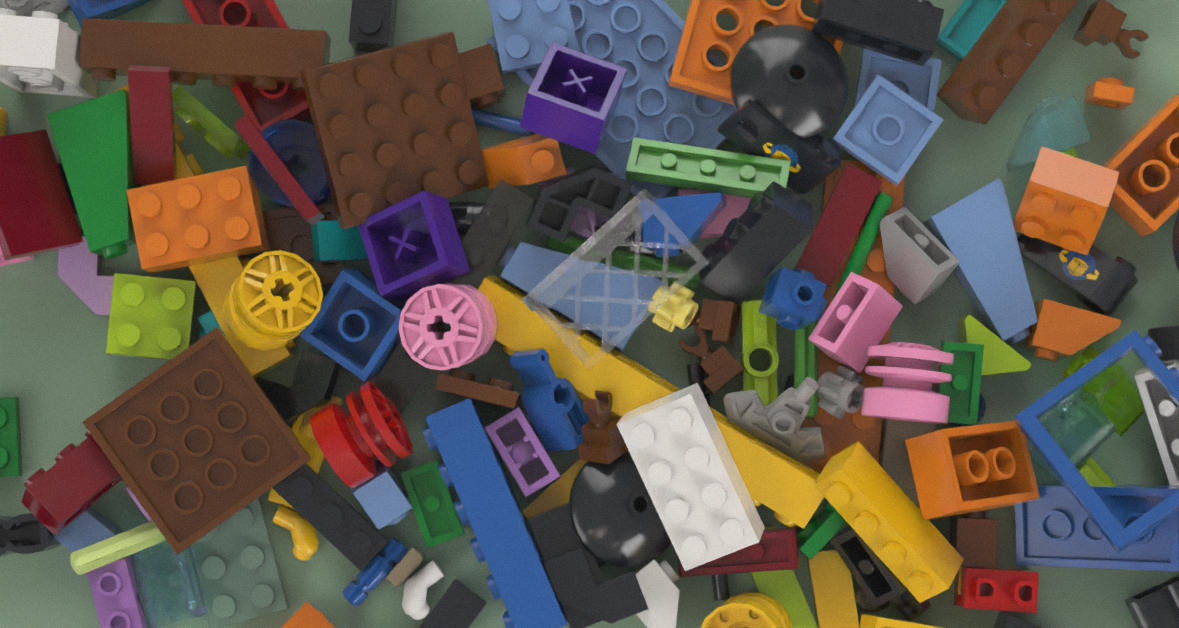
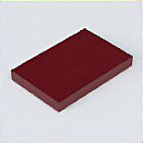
[0,129,83,261]

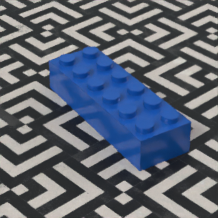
[422,398,568,628]

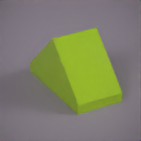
[957,314,1032,376]

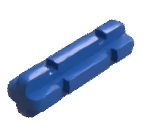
[342,538,408,606]

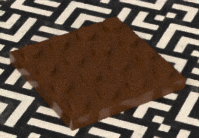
[300,32,489,229]
[82,327,312,555]

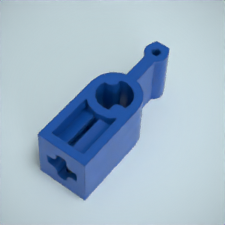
[510,348,590,452]

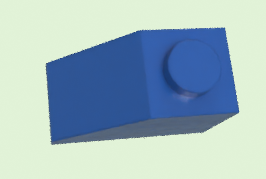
[641,192,726,257]

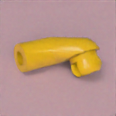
[272,505,319,561]

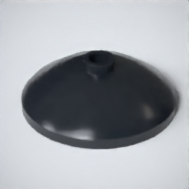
[730,25,848,140]
[569,451,672,567]

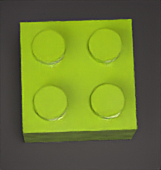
[106,273,197,360]

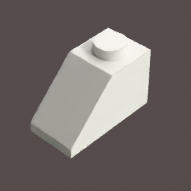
[635,559,680,628]

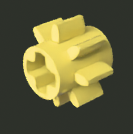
[648,281,698,333]

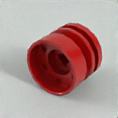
[310,381,414,489]

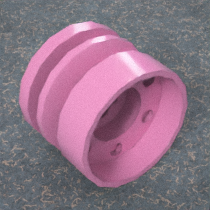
[398,282,498,371]
[861,342,954,424]

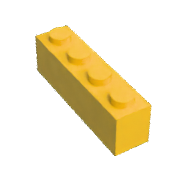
[814,441,964,603]

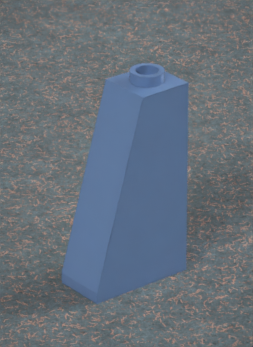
[924,178,1038,345]
[498,242,664,352]

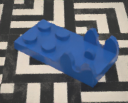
[1015,484,1179,572]

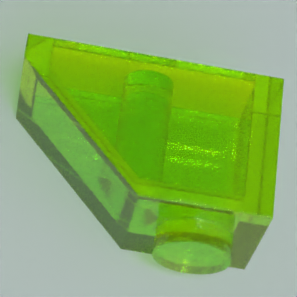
[1062,346,1145,437]

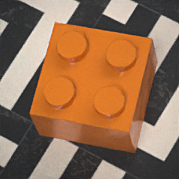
[1013,146,1120,255]

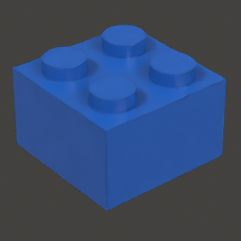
[300,268,406,381]

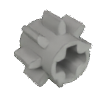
[815,365,865,419]

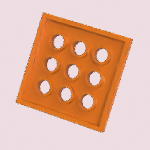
[668,0,843,106]

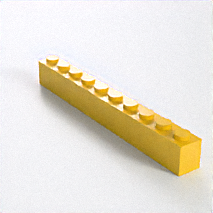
[478,274,824,529]

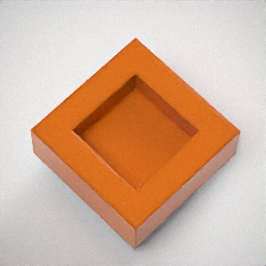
[1084,77,1135,110]

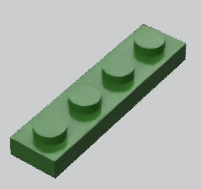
[626,137,791,198]

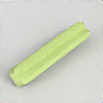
[70,521,166,575]

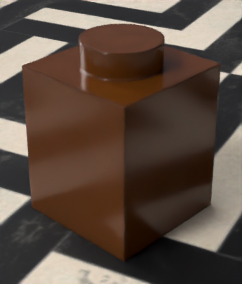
[459,44,506,109]
[949,511,998,568]

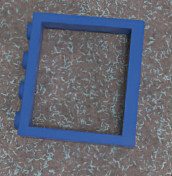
[1015,330,1179,554]

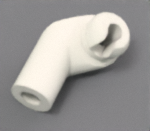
[402,560,445,620]

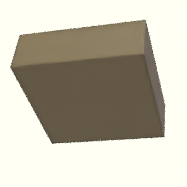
[385,546,426,587]

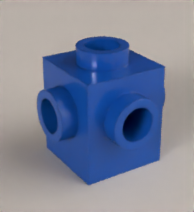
[759,267,827,330]

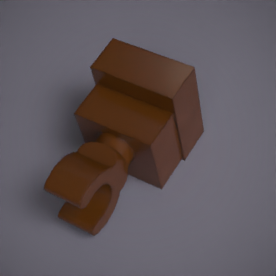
[1073,0,1149,59]
[675,299,741,345]
[679,326,744,396]
[577,390,629,464]

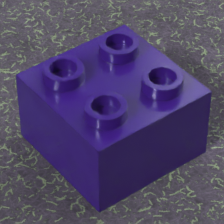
[520,42,627,154]
[358,191,470,302]

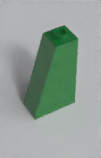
[47,89,137,259]

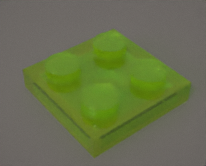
[173,85,252,161]

